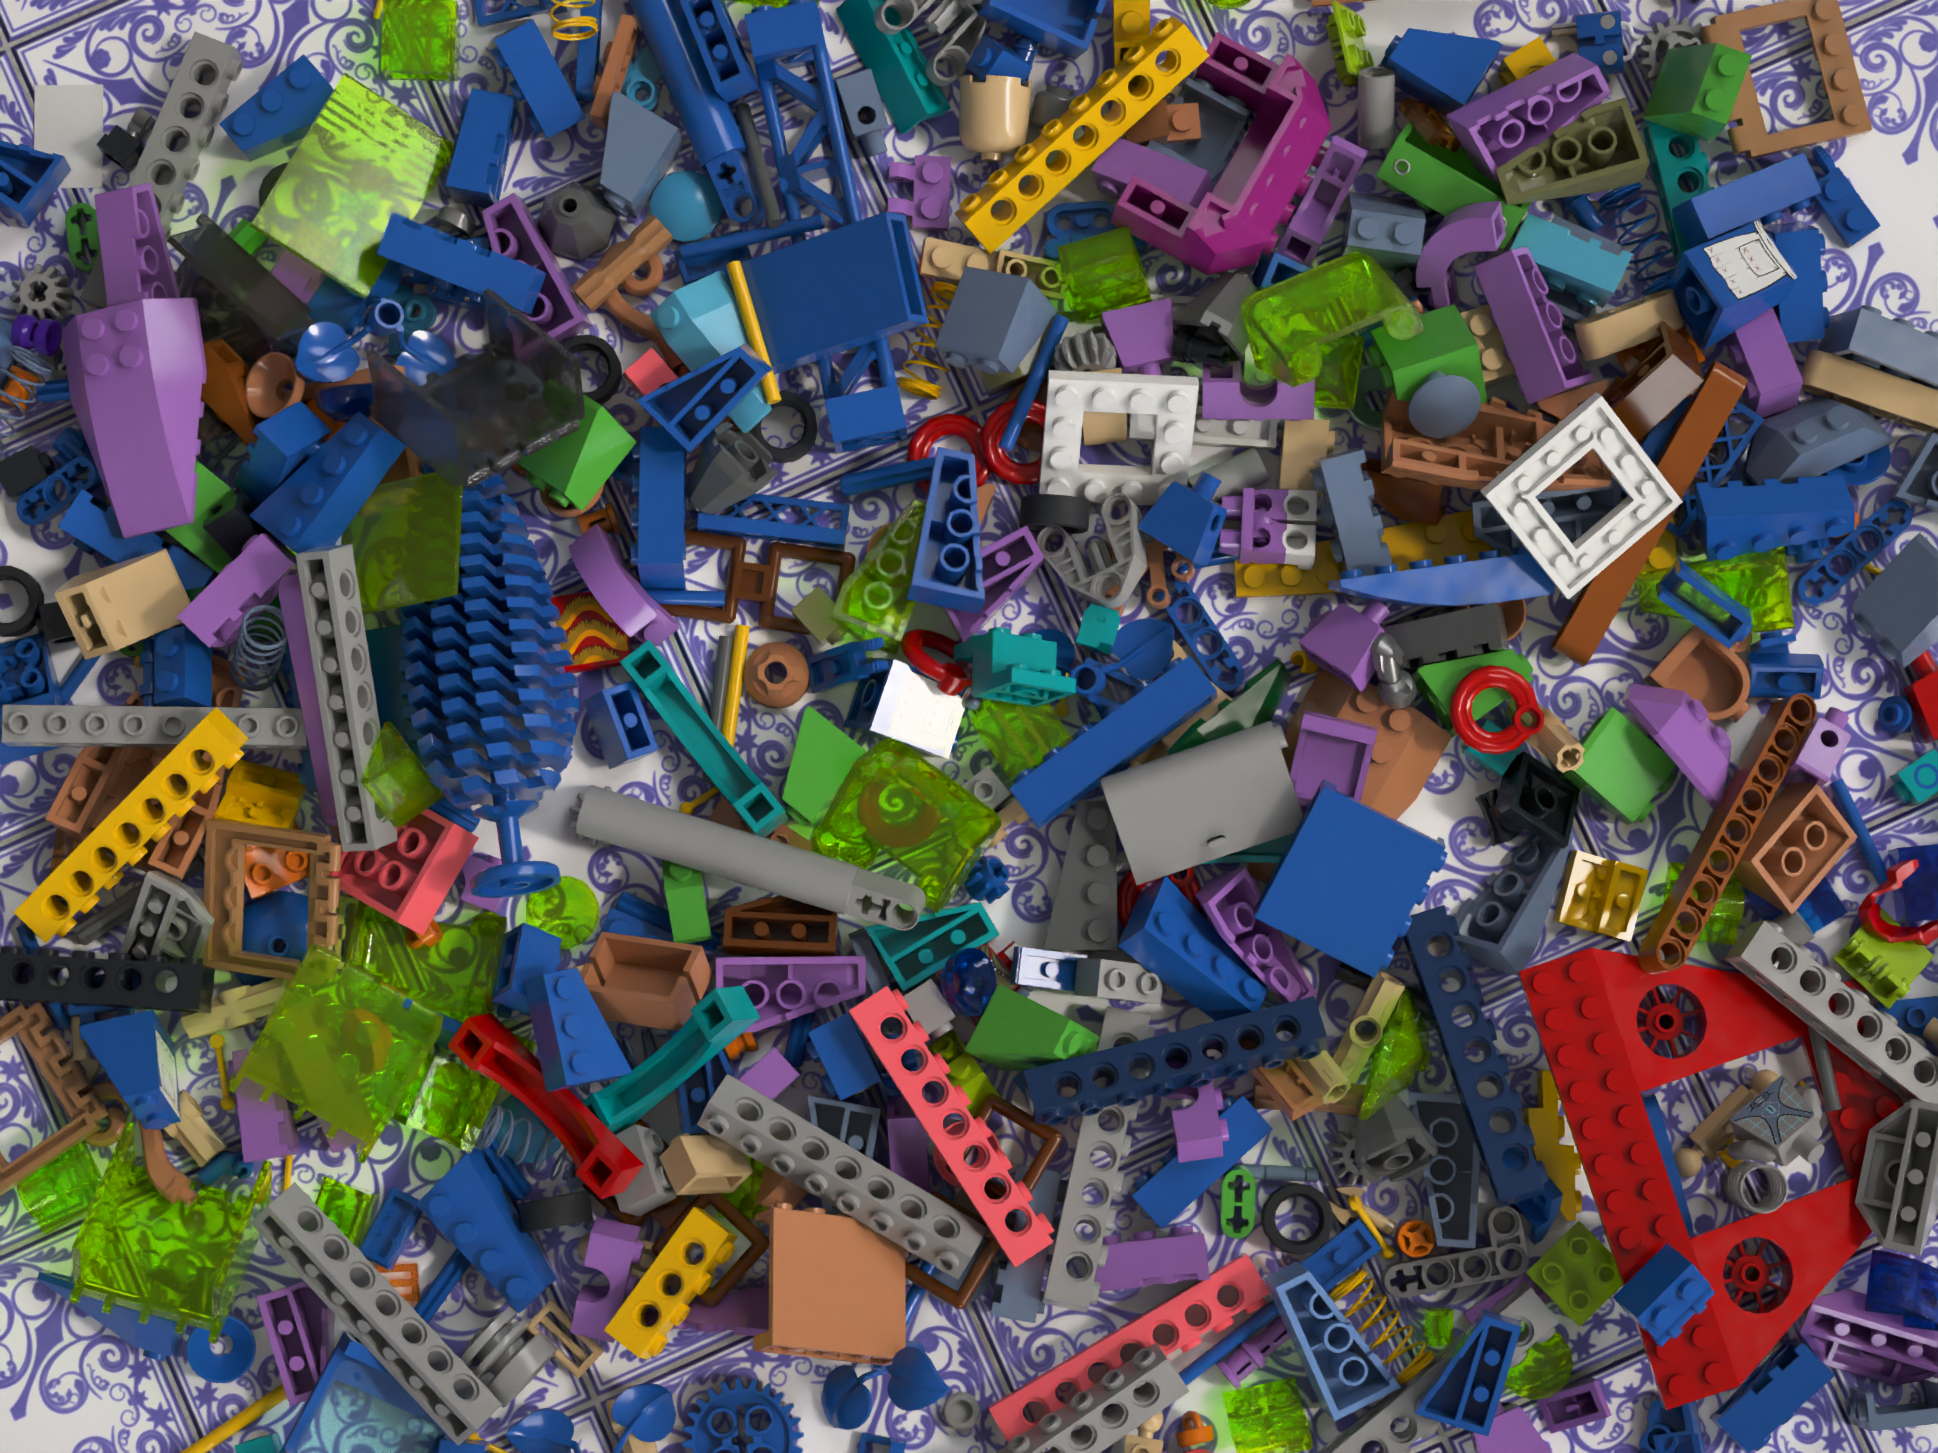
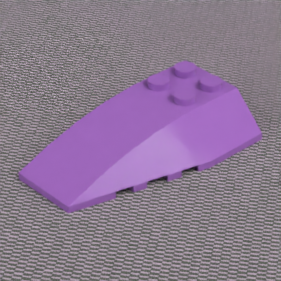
[61,298,207,539]

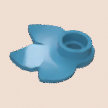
[621,45,661,111]
[367,284,437,356]

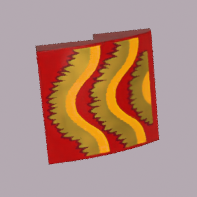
[551,591,631,673]

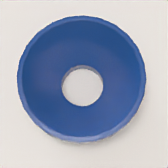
[186,1314,256,1383]

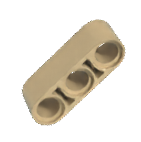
[1574,289,1684,361]

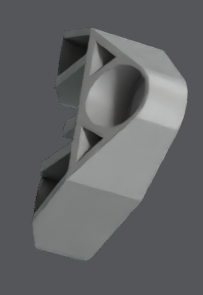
[874,0,987,87]
[1036,493,1147,608]

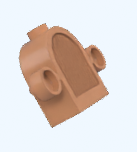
[1644,624,1752,723]

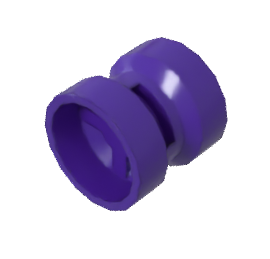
[11,313,62,356]

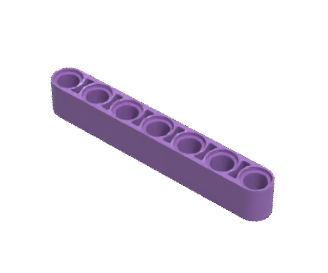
[278,575,338,826]

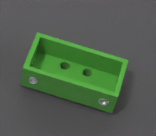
[1376,118,1532,250]

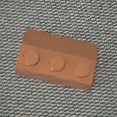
[1733,782,1857,915]

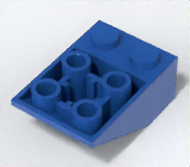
[0,633,63,765]

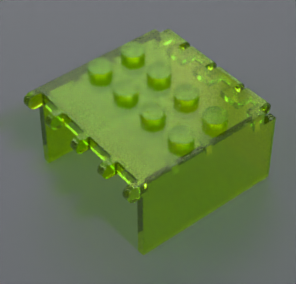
[228,943,444,1164]
[69,1121,272,1344]

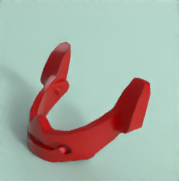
[1858,859,1938,946]

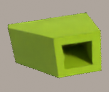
[927,1029,1000,1117]

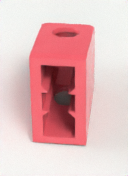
[622,347,678,397]

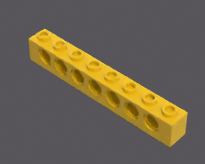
[954,16,1210,254]
[13,707,249,943]

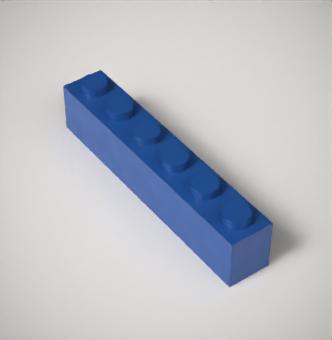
[1009,656,1218,830]

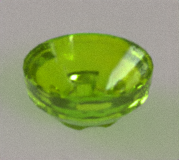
[811,821,879,870]

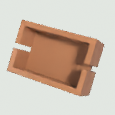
[580,932,713,1031]

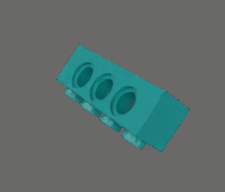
[1641,120,1715,265]

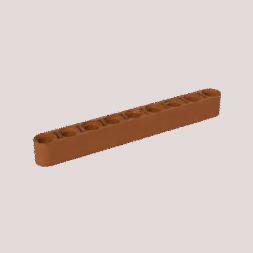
[1551,360,1748,667]
[1638,693,1817,975]

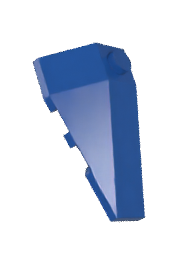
[37,1270,189,1361]

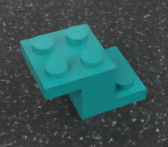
[954,627,1076,708]

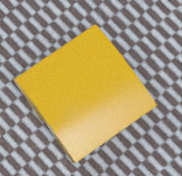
[214,759,307,829]
[1553,850,1649,942]

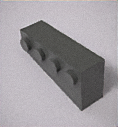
[1371,603,1509,679]
[1043,800,1118,952]

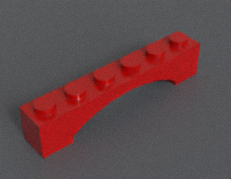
[447,1013,644,1199]

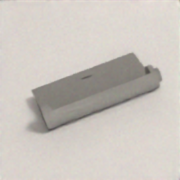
[1100,721,1303,885]

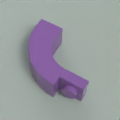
[1276,135,1368,268]
[1416,201,1506,310]
[568,524,679,647]

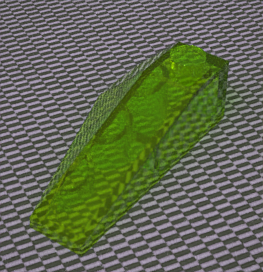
[831,498,925,655]
[1636,546,1794,633]
[1358,989,1433,1121]

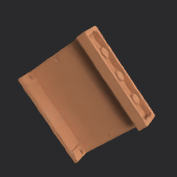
[753,1203,906,1366]

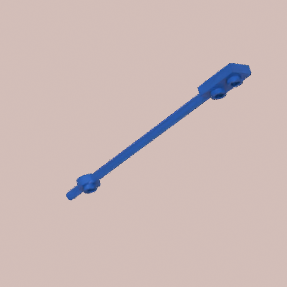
[1102,1218,1382,1452]

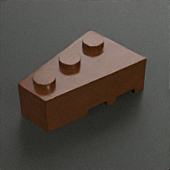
[1601,321,1704,444]
[723,896,839,957]

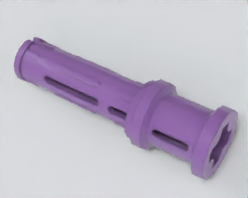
[1215,1316,1290,1390]

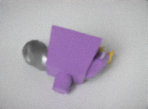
[1290,600,1417,709]

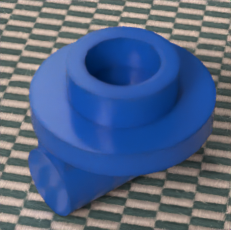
[1878,695,1912,734]

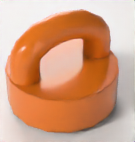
[405,919,443,949]
[1175,1410,1215,1448]

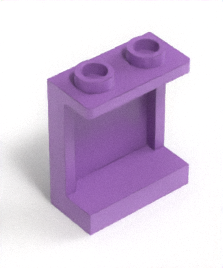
[1290,710,1378,812]

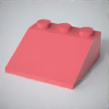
[330,789,479,935]

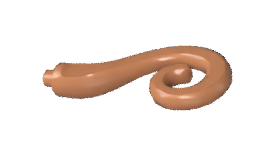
[599,241,691,377]
[81,1081,198,1206]

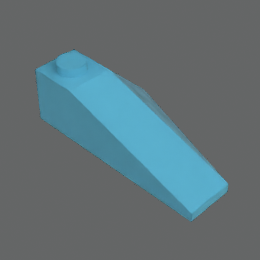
[650,271,772,433]

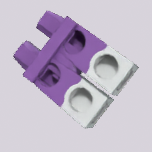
[1219,488,1317,570]

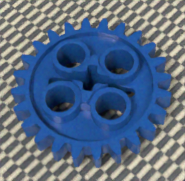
[682,1377,804,1453]

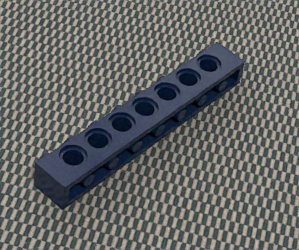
[1403,905,1548,1208]
[1023,996,1327,1126]

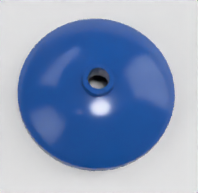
[234,891,329,1001]

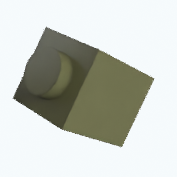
[791,585,849,647]

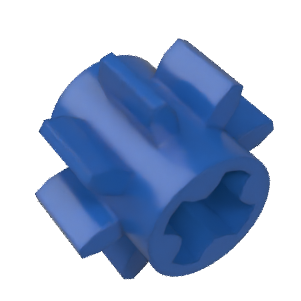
[53,427,92,468]
[1783,537,1830,564]
[964,856,1010,904]

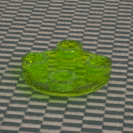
[526,876,599,949]
[1505,1327,1573,1400]

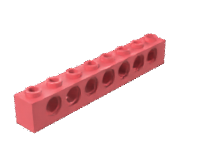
[848,986,1054,1268]
[988,1253,1270,1443]

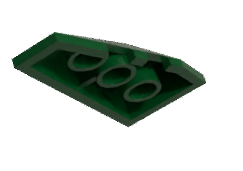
[1166,658,1292,755]

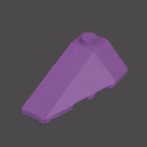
[1195,867,1317,1003]
[715,956,866,1033]
[645,1280,769,1336]

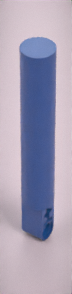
[629,0,766,226]

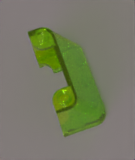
[1241,252,1424,388]
[820,738,1002,914]
[342,900,508,1023]

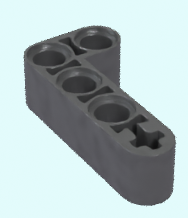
[1381,1205,1529,1298]

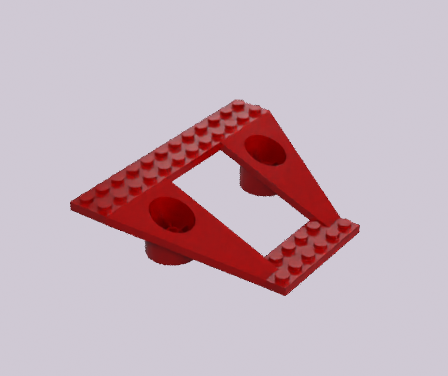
[1517,948,1904,1410]

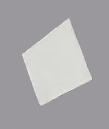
[34,84,103,188]

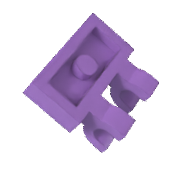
[887,155,951,232]

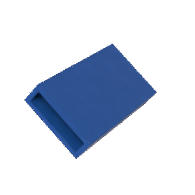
[705,212,928,375]

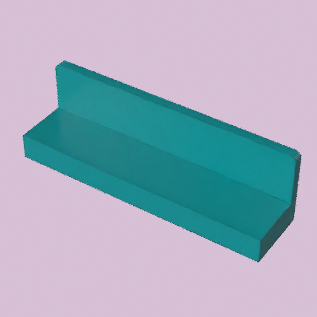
[836,0,951,134]

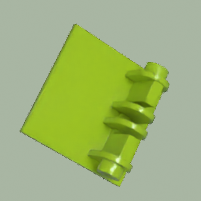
[1326,1,1374,87]
[1833,907,1934,1010]
[1526,1221,1622,1327]

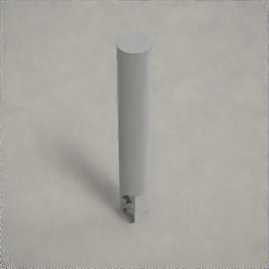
[576,785,926,931]

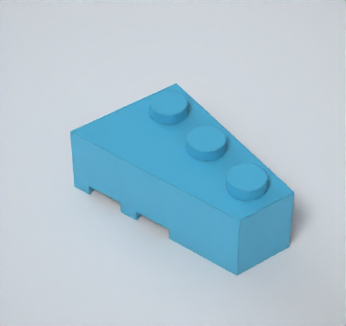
[1509,213,1633,308]

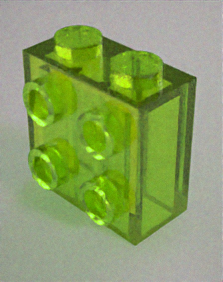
[381,0,461,82]
[1054,226,1152,323]
[969,699,1072,783]

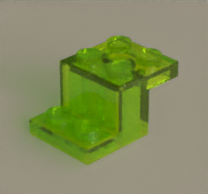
[370,1038,500,1153]

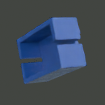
[977,0,1107,60]

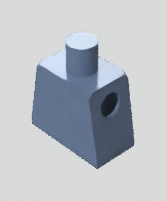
[835,68,889,158]

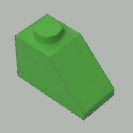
[661,860,712,944]

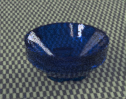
[314,383,383,423]
[940,948,997,1016]

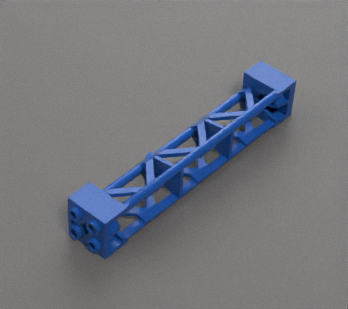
[744,0,908,455]

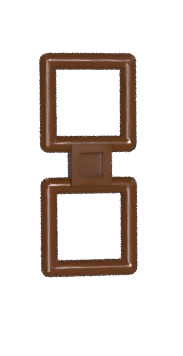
[659,529,856,635]
[905,1093,1063,1310]
[573,1118,770,1307]

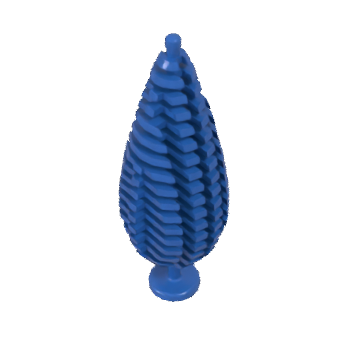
[399,388,579,898]

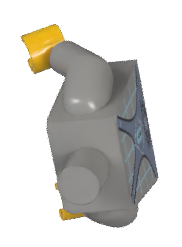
[1716,1075,1825,1168]

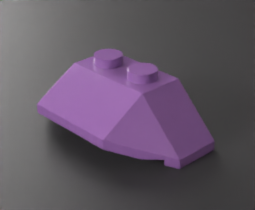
[1622,683,1732,810]
[1799,1289,1938,1386]

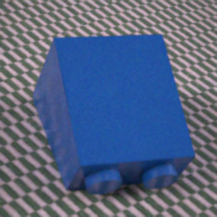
[1381,28,1503,118]

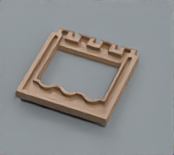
[1700,0,1873,160]
[201,818,341,985]
[0,1003,108,1196]

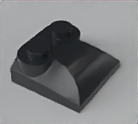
[1495,751,1580,849]

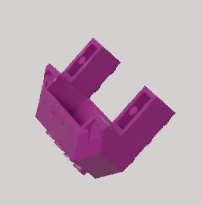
[1110,32,1331,275]

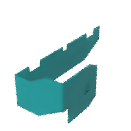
[1075,562,1120,657]

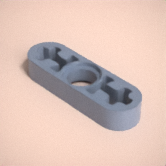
[848,927,902,1033]

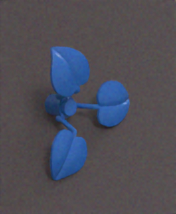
[294,232,462,392]
[1033,619,1174,773]
[822,1340,950,1430]
[506,1383,676,1453]

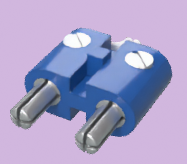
[1551,10,1641,75]

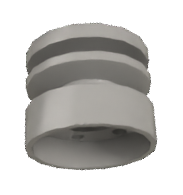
[460,1306,558,1408]

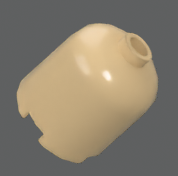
[959,75,1032,162]

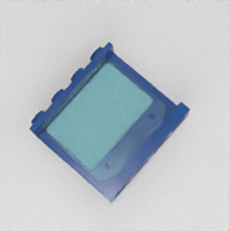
[279,1331,447,1453]

